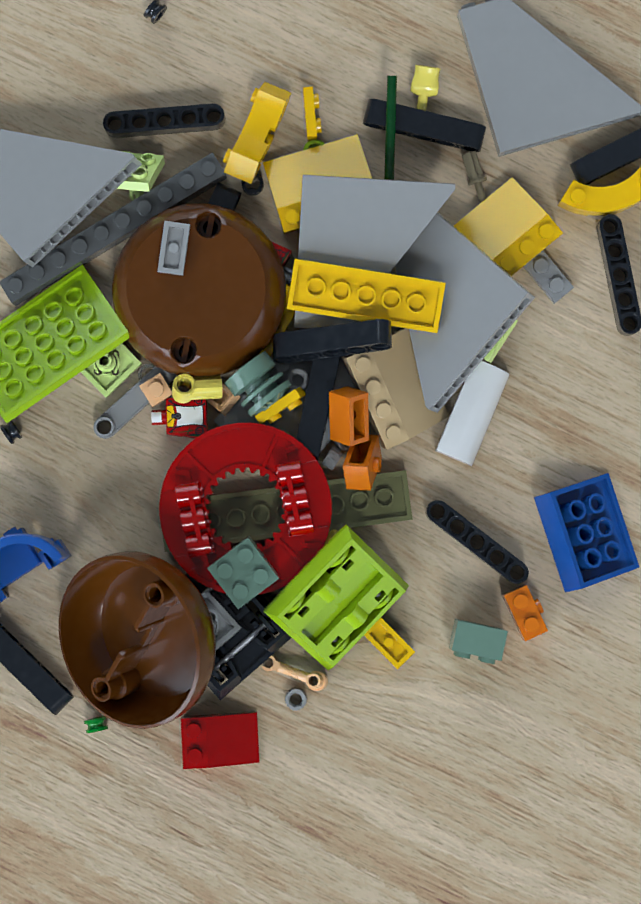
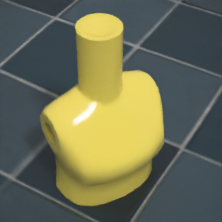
[410,65,441,111]

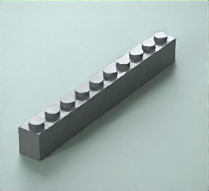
[0,152,227,306]

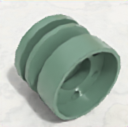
[224,351,292,417]

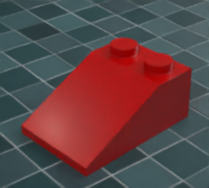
[181,712,260,769]

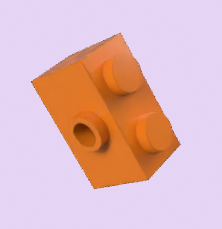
[329,386,369,447]
[343,435,382,490]
[502,584,548,641]

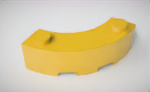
[223,82,292,184]
[557,166,641,216]

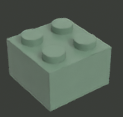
[207,536,280,609]
[449,619,508,664]

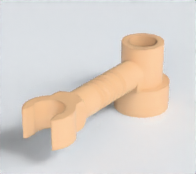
[261,655,328,691]

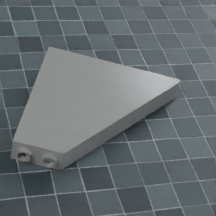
[457,0,641,157]
[0,129,142,267]
[294,175,455,330]
[395,212,535,413]

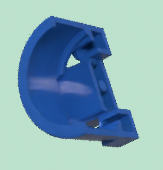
[0,527,72,603]

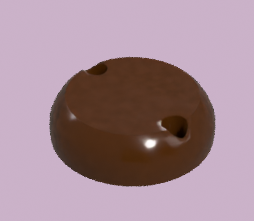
[112,203,286,377]
[59,551,216,729]

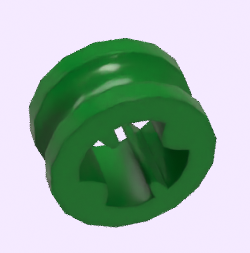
[84,716,108,733]

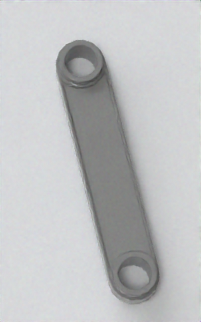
[93,350,190,439]

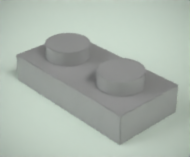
[157,221,191,276]
[523,250,574,304]

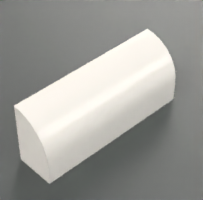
[435,361,510,466]

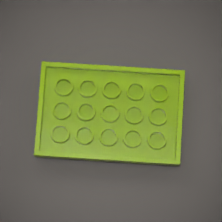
[0,264,129,423]

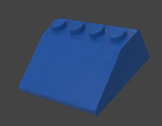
[534,473,640,592]

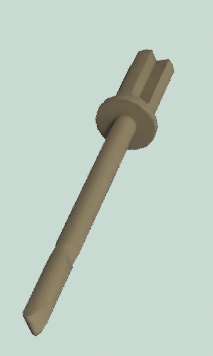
[462,151,487,203]

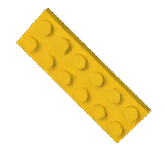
[287,258,446,333]

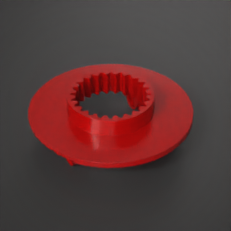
[159,423,332,595]

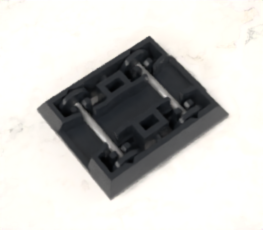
[185,573,292,701]

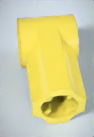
[172,374,222,404]

